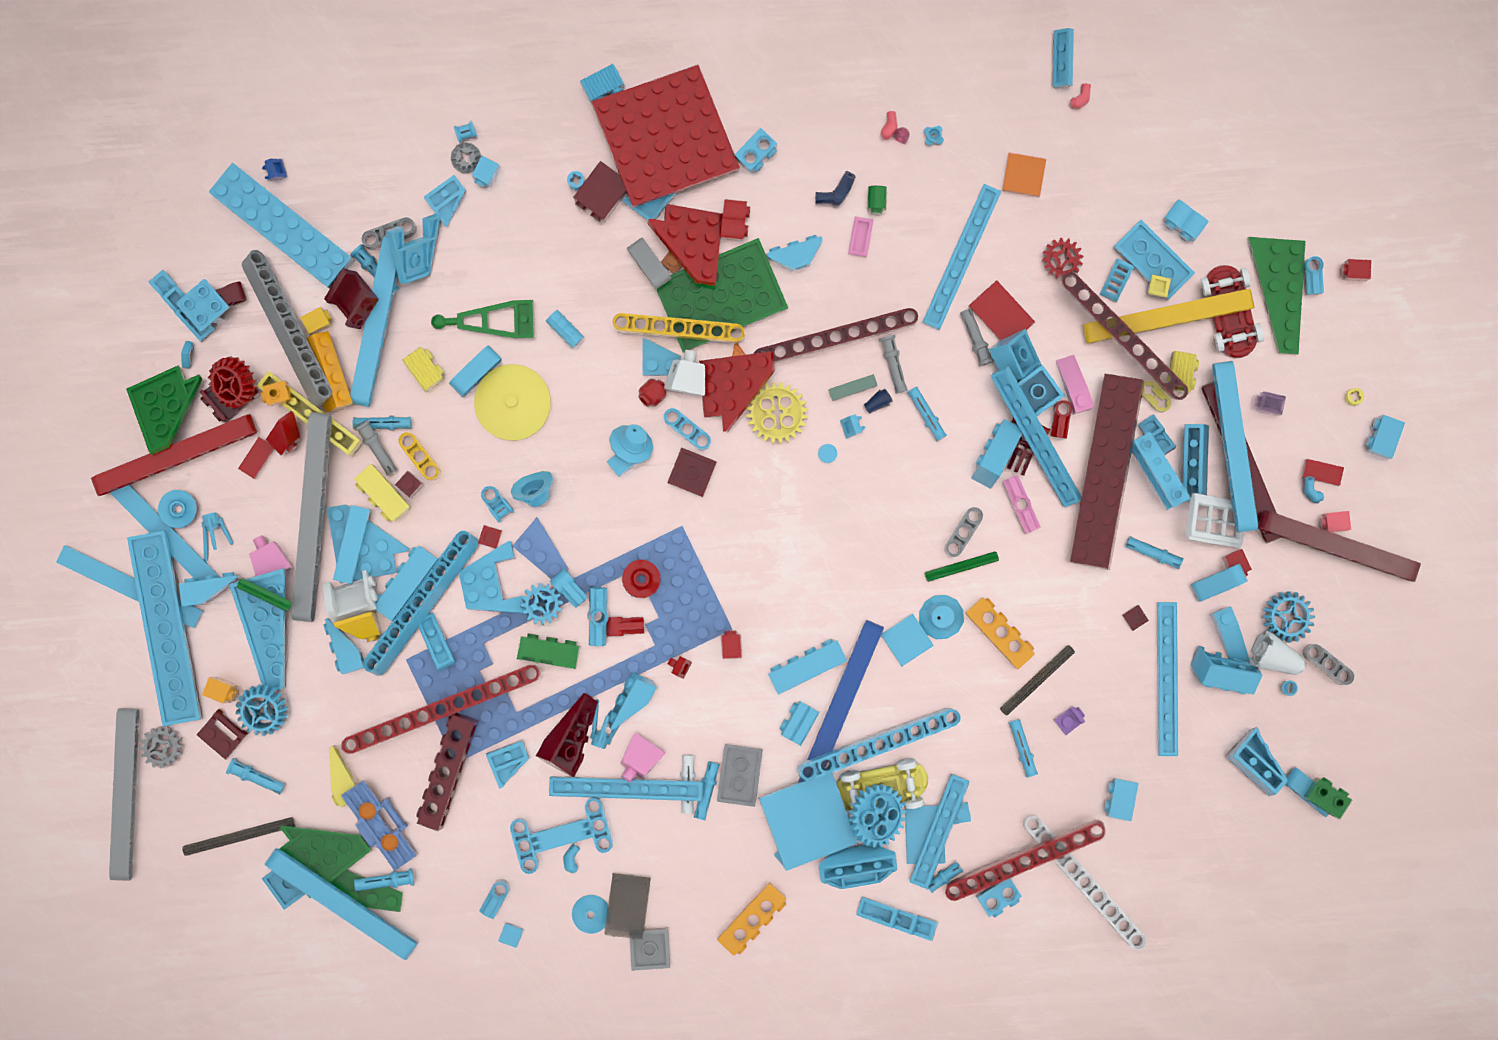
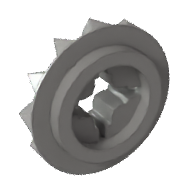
[450,142,481,173]

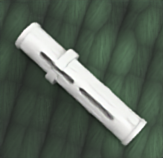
[680,755,696,814]

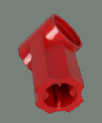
[1050,400,1073,439]
[606,617,644,637]

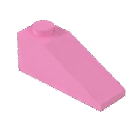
[1056,355,1094,415]

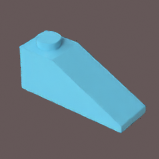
[1210,606,1249,662]

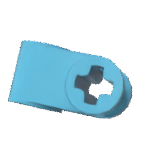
[481,486,514,523]

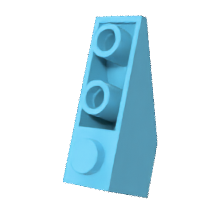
[179,572,240,607]
[324,618,364,675]
[607,672,657,730]

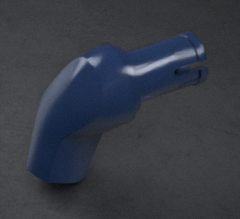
[815,171,856,207]

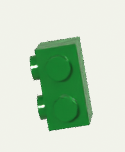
[1303,777,1352,819]

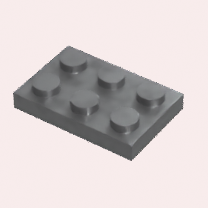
[717,744,763,807]

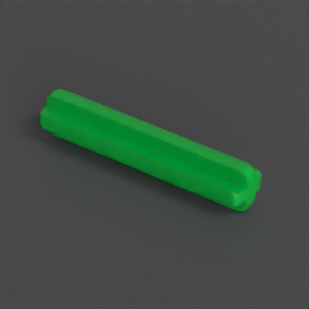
[237,578,292,612]

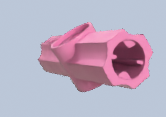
[1003,475,1041,534]

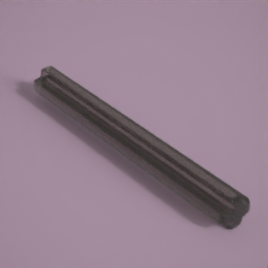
[1000,645,1075,716]

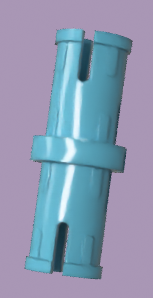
[929,861,964,893]

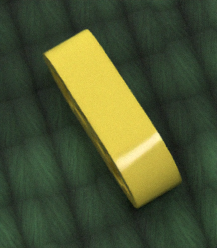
[1142,381,1171,413]

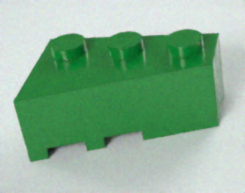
[517,633,580,669]

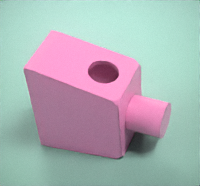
[249,535,294,576]
[620,733,665,783]

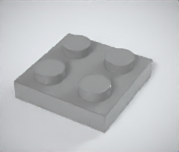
[629,928,670,971]

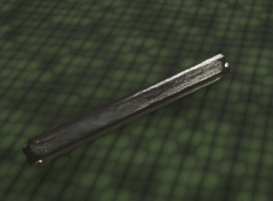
[182,817,295,856]

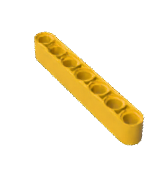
[613,313,745,343]

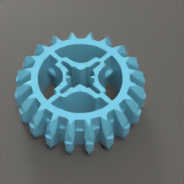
[1262,591,1315,643]
[235,684,288,736]

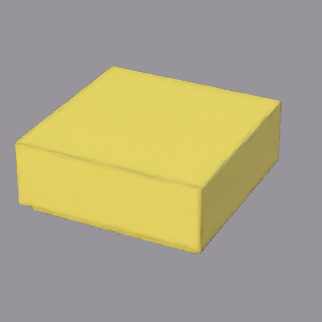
[1147,275,1171,298]

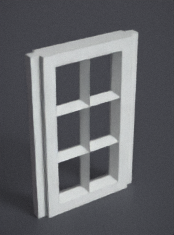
[1186,493,1244,548]

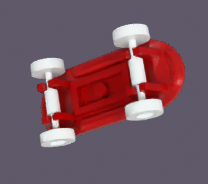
[1201,265,1264,358]

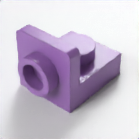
[1054,706,1085,735]

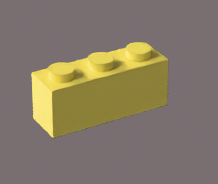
[354,464,411,523]

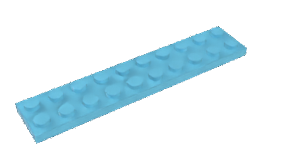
[127,530,202,727]

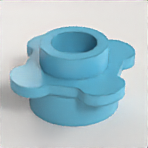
[924,125,944,145]

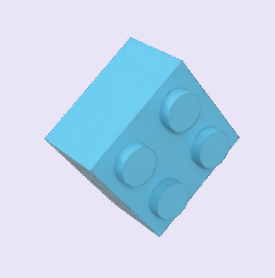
[1017,364,1065,416]

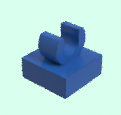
[262,158,287,179]

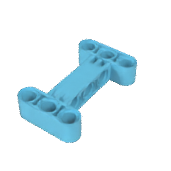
[510,798,613,874]

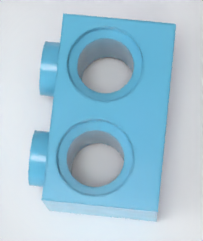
[734,128,777,174]
[976,878,1022,918]

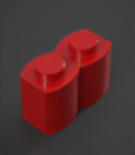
[720,199,750,241]

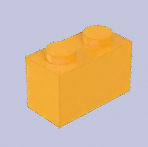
[202,677,239,704]

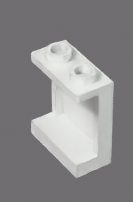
[322,570,378,623]

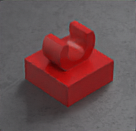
[667,656,692,679]

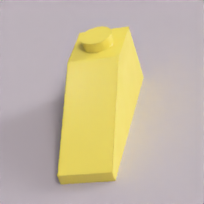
[329,745,357,808]

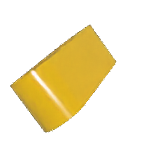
[398,432,441,481]

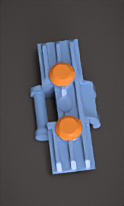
[341,780,417,871]

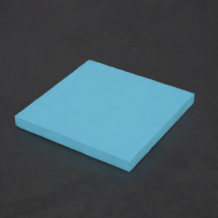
[759,773,858,871]

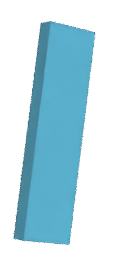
[333,505,370,584]

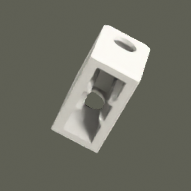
[664,350,705,396]

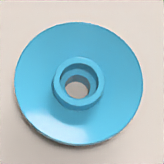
[158,490,197,528]
[572,895,610,934]

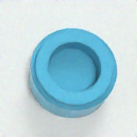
[818,444,837,463]

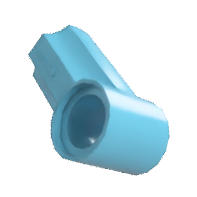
[1304,256,1324,295]
[550,569,588,608]
[479,879,510,919]

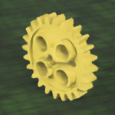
[746,382,808,444]

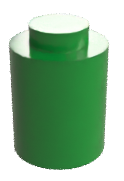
[867,185,887,214]

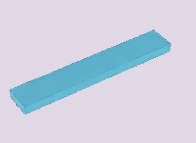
[910,774,970,890]

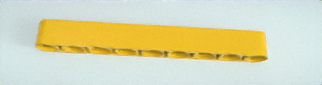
[1083,289,1255,344]

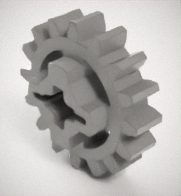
[139,726,183,768]

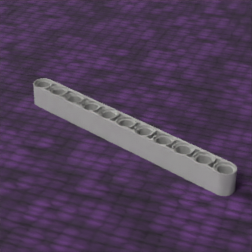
[292,412,332,622]

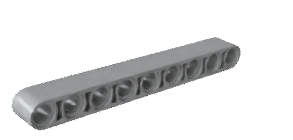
[242,250,332,406]
[109,708,139,881]

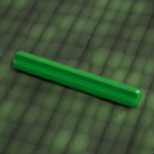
[925,551,999,582]

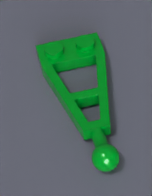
[431,300,534,339]

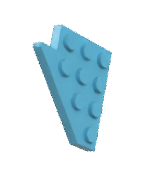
[327,504,410,583]

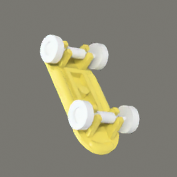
[836,759,928,819]

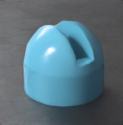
[1282,680,1298,696]

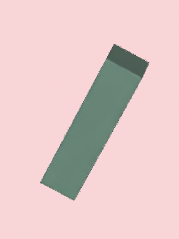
[828,374,878,401]

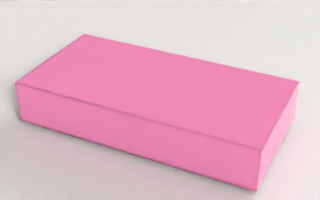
[848,216,874,258]

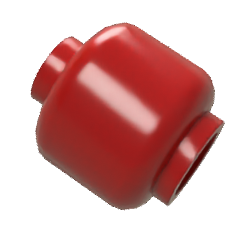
[638,379,667,407]

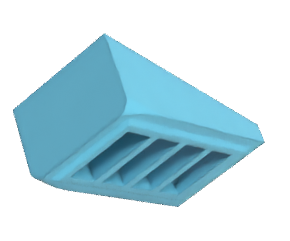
[1100,258,1134,302]

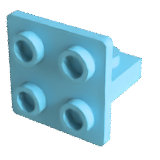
[176,279,229,332]

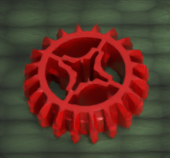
[207,356,257,408]

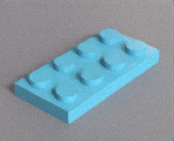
[1114,219,1195,301]

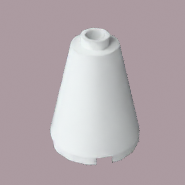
[1249,630,1306,675]

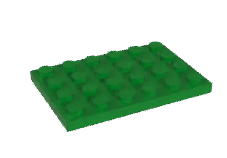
[656,238,788,353]

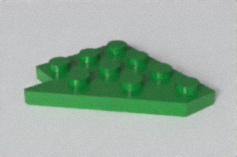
[126,365,203,455]
[279,826,372,899]

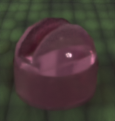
[893,127,910,144]

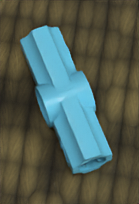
[587,587,608,646]

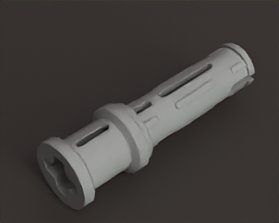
[960,308,994,367]
[879,335,908,394]
[354,419,397,475]

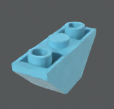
[767,235,823,272]

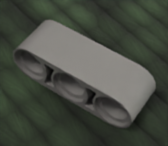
[361,217,417,250]
[626,237,672,290]
[944,507,983,557]
[1303,644,1354,685]

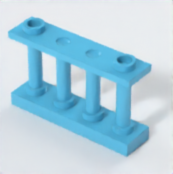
[1132,432,1190,510]

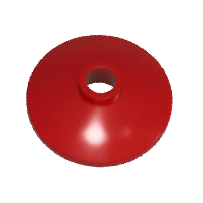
[622,560,661,598]

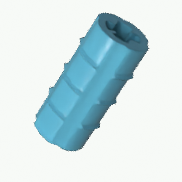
[546,309,584,349]

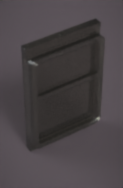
[604,873,651,940]

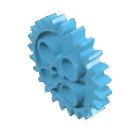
[848,784,907,848]

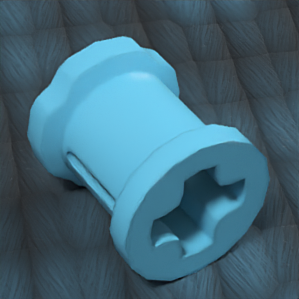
[454,120,477,143]
[567,171,585,191]

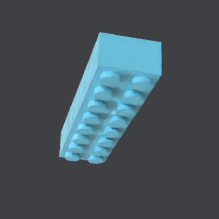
[209,162,355,289]

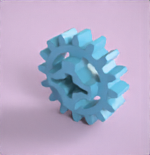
[520,583,563,625]

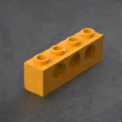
[965,597,1035,670]
[717,882,787,956]

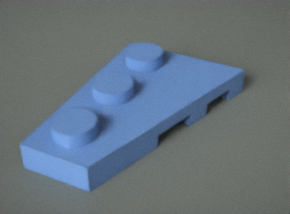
[512,517,569,579]

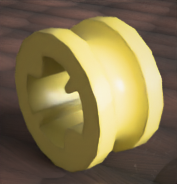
[1345,388,1364,406]

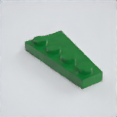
[330,870,403,912]

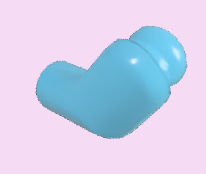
[1304,477,1324,503]
[563,843,580,874]

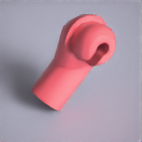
[1070,83,1091,108]
[881,111,898,140]

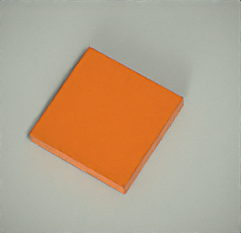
[1002,152,1046,197]

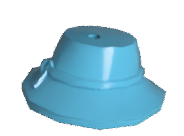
[609,424,653,464]
[510,471,553,507]
[919,595,964,640]

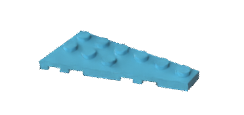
[229,568,285,691]

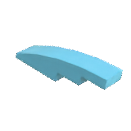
[148,269,215,341]
[856,897,938,941]

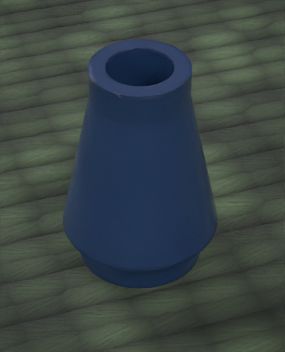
[864,388,893,414]

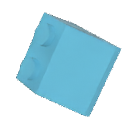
[989,329,1041,380]

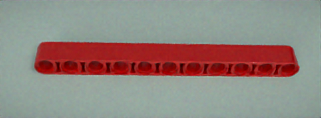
[341,665,541,754]

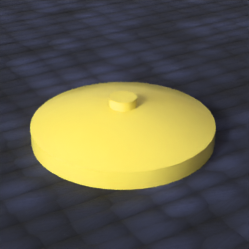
[474,364,551,441]

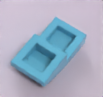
[1138,414,1176,455]

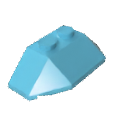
[818,845,898,889]

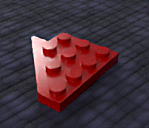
[647,204,723,286]
[699,351,775,432]

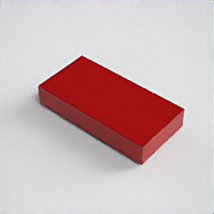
[238,437,274,479]
[1301,459,1344,486]

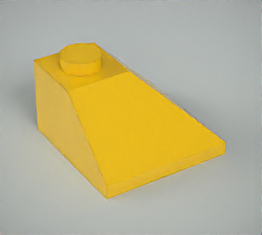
[334,612,382,642]

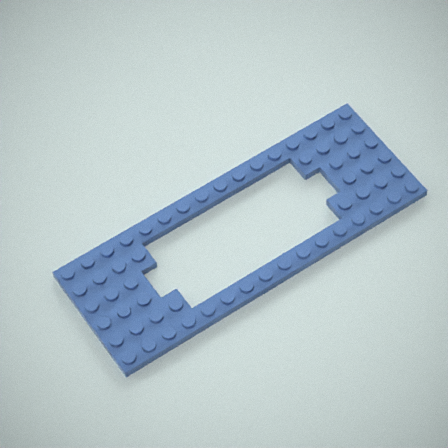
[406,526,732,758]

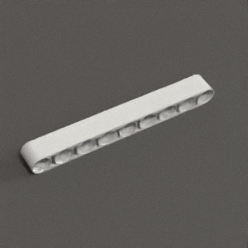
[1023,815,1146,950]

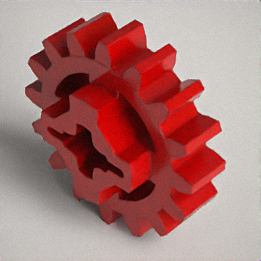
[1041,237,1084,279]

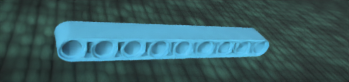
[350,236,398,407]
[1212,361,1258,533]
[363,531,478,676]
[797,708,961,781]
[264,848,418,960]

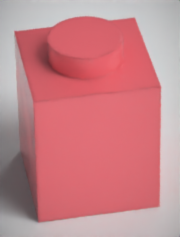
[1320,511,1351,532]

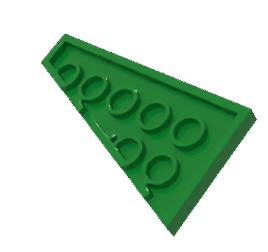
[1247,237,1306,355]

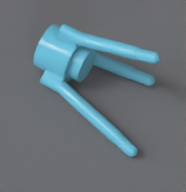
[201,513,233,561]
[590,699,621,749]

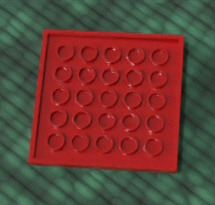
[592,64,740,208]

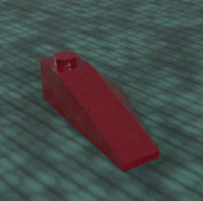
[536,693,598,777]

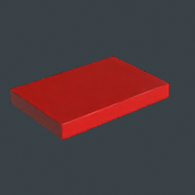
[968,280,1035,341]

